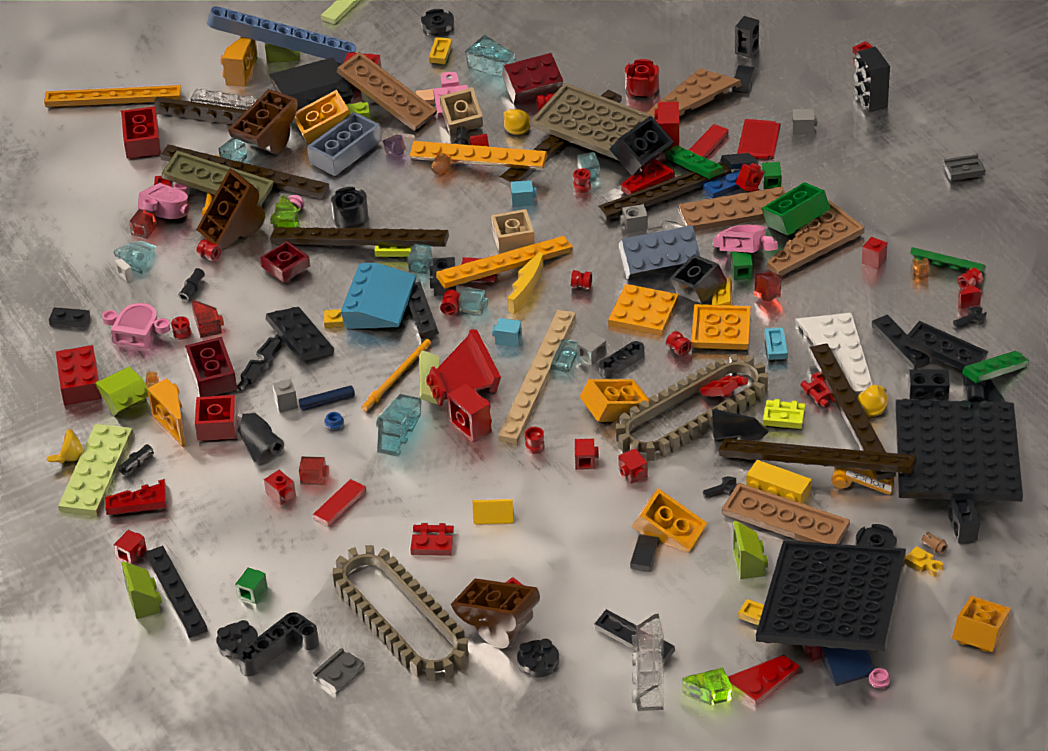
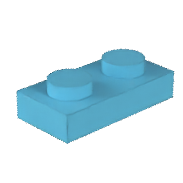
[764,327,788,360]

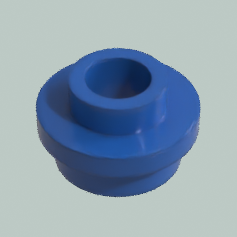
[324,412,344,429]

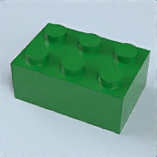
[761,182,831,235]

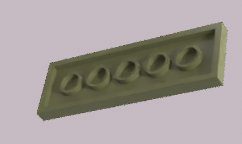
[162,151,274,206]

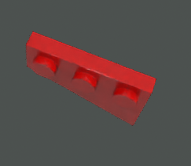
[621,159,675,195]
[105,479,166,515]
[724,655,800,707]

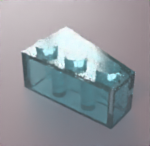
[465,35,516,77]
[376,394,422,457]

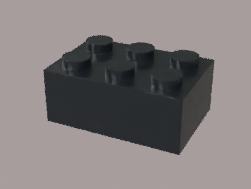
[853,47,890,112]
[609,116,674,176]

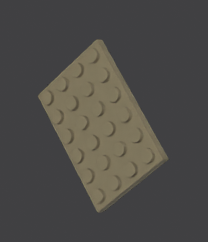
[530,83,654,160]

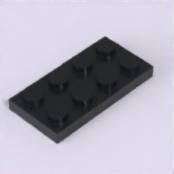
[265,307,334,361]
[903,321,989,371]

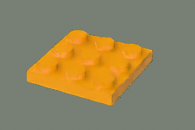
[608,284,679,336]
[691,304,751,350]

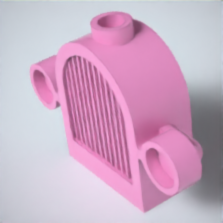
[138,183,190,219]
[713,225,778,253]
[102,303,170,349]

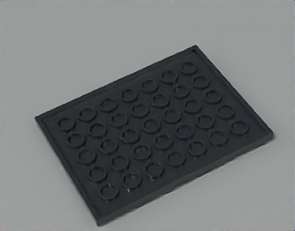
[895,399,1023,502]
[756,541,906,652]

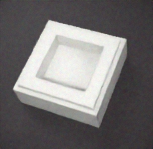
[115,258,133,283]

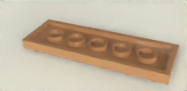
[337,51,437,131]
[679,187,786,231]
[722,483,850,544]

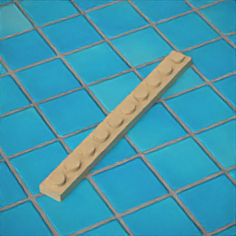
[498,309,576,444]

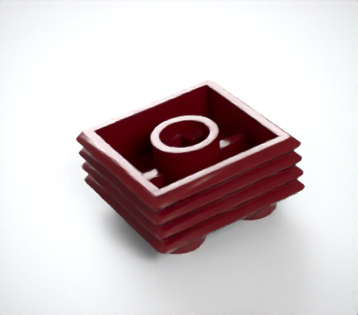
[260,241,311,283]

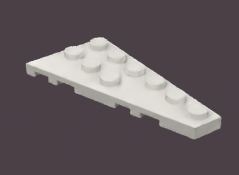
[795,313,873,397]

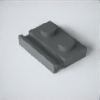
[943,154,986,181]
[313,648,365,693]

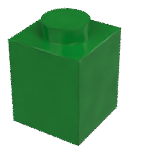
[762,162,782,190]
[732,252,752,280]
[235,567,268,604]

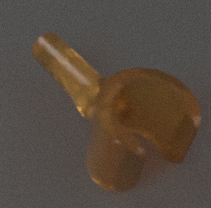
[145,372,159,388]

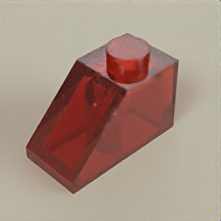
[191,300,224,338]

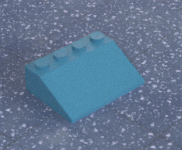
[341,263,417,329]

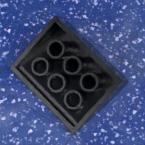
[269,57,353,111]

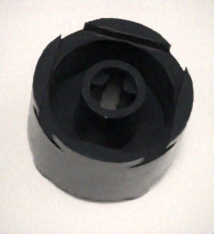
[331,187,368,228]

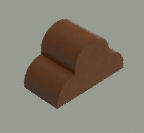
[228,89,297,154]
[196,168,265,248]
[451,578,540,648]

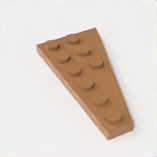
[646,68,741,116]
[767,200,865,277]

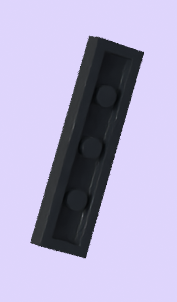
[408,281,439,340]
[871,314,930,369]
[594,609,675,665]

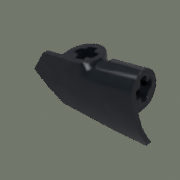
[962,374,1005,402]
[712,409,769,441]
[238,413,284,463]

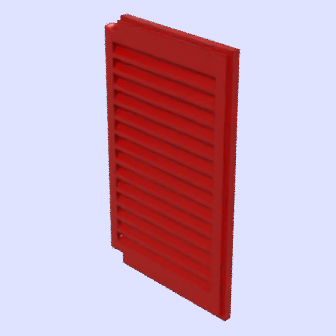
[737,119,781,160]

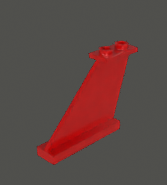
[426,329,501,406]

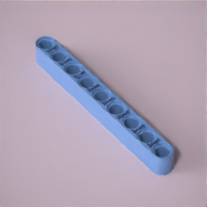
[207,6,356,63]

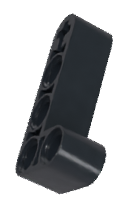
[238,612,319,676]

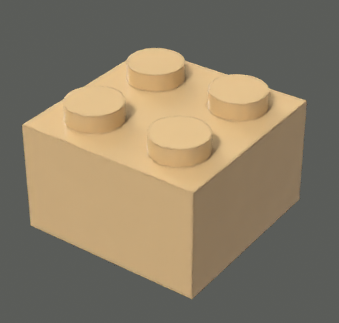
[440,87,483,135]
[491,209,535,254]

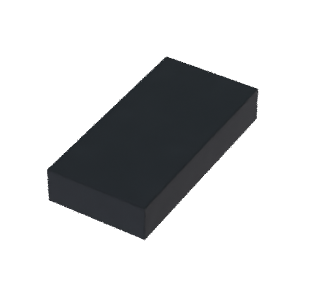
[732,65,755,92]
[720,153,759,170]
[630,534,659,571]

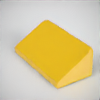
[472,499,514,525]

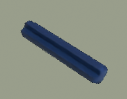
[299,385,355,410]

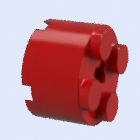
[625,59,659,97]

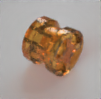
[431,153,452,176]
[911,258,929,277]

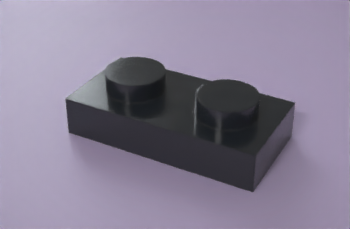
[49,307,90,328]

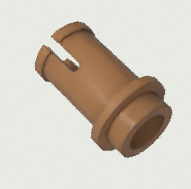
[921,532,948,555]

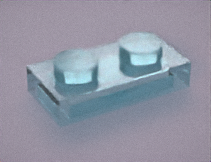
[551,339,578,373]

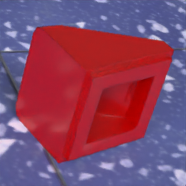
[470,134,489,147]
[958,285,982,309]

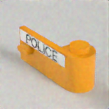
[831,467,895,495]

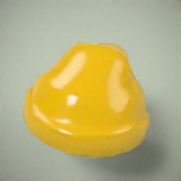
[503,109,531,136]
[857,385,888,418]
[47,429,83,464]

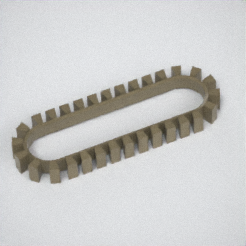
[616,354,768,461]
[333,545,469,681]

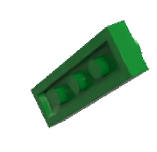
[664,146,723,179]
[910,247,986,273]
[962,351,1029,383]

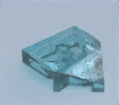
[113,241,156,274]

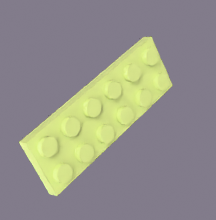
[58,424,133,516]

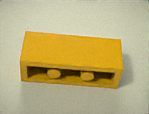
[746,460,811,504]

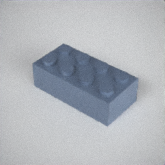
[307,112,382,176]
[619,225,701,280]

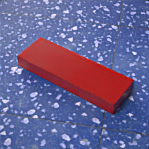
[689,124,729,158]
[313,479,367,527]

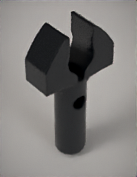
[953,307,987,327]
[702,476,738,498]

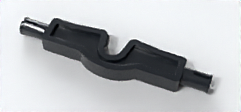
[237,334,282,391]

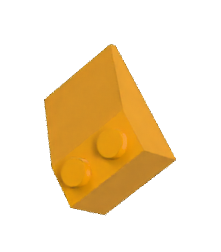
[220,37,258,87]
[293,90,350,145]
[147,378,186,447]
[580,379,649,422]
[631,488,707,553]
[952,595,1011,652]

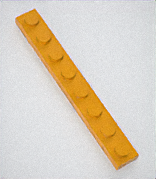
[44,85,182,107]
[410,141,547,170]
[436,236,573,288]

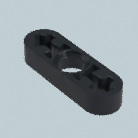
[599,341,645,378]

